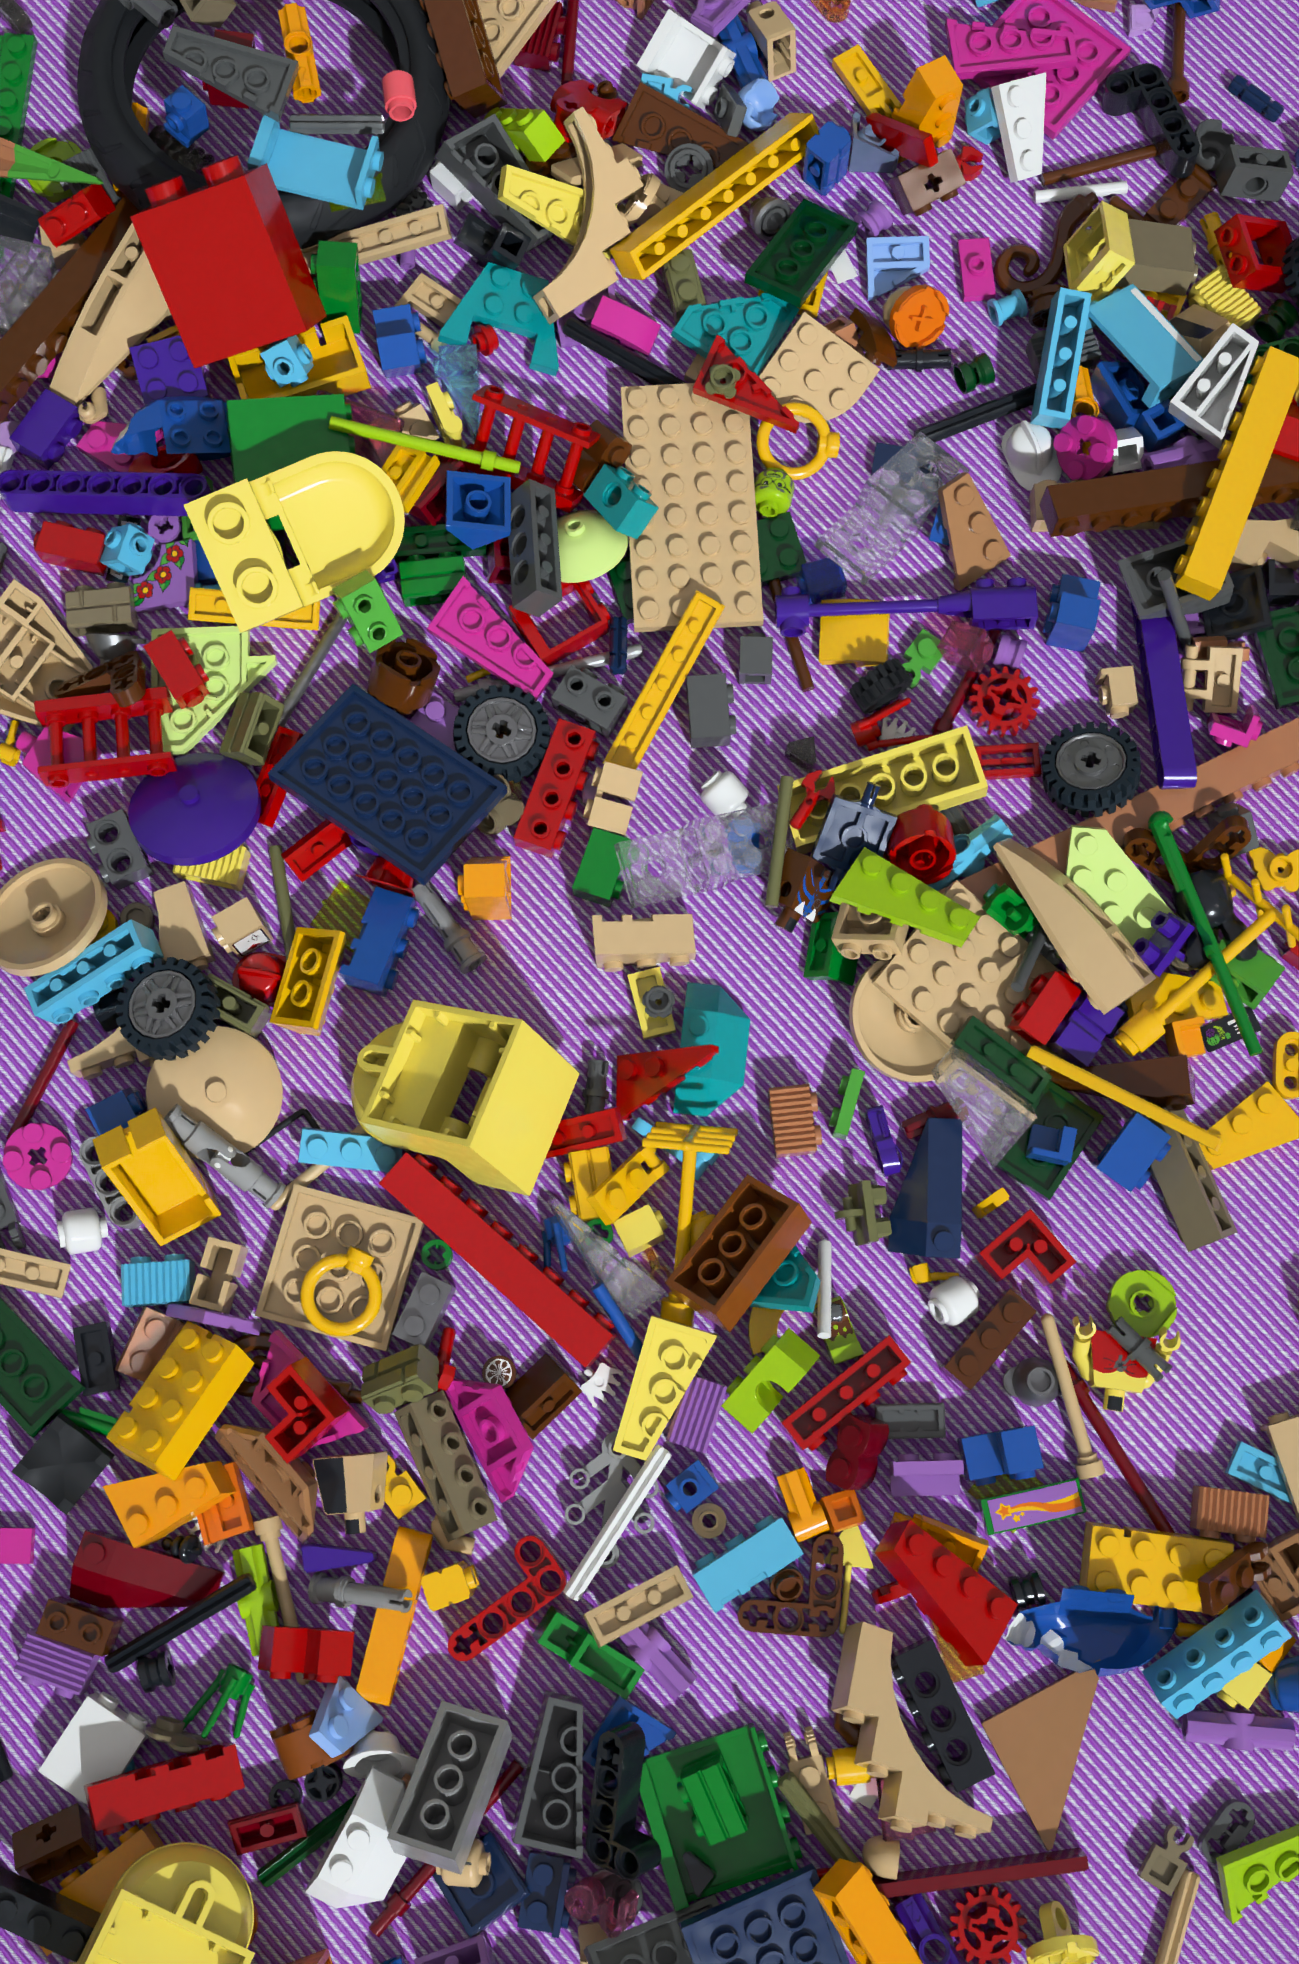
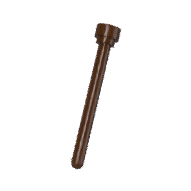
[1168,2,1190,104]

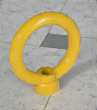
[756,402,840,480]
[300,1245,382,1336]

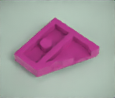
[76,421,164,472]

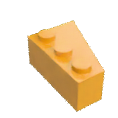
[891,55,963,164]
[457,856,512,920]
[103,1461,236,1548]

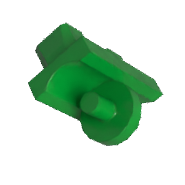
[981,883,1039,939]

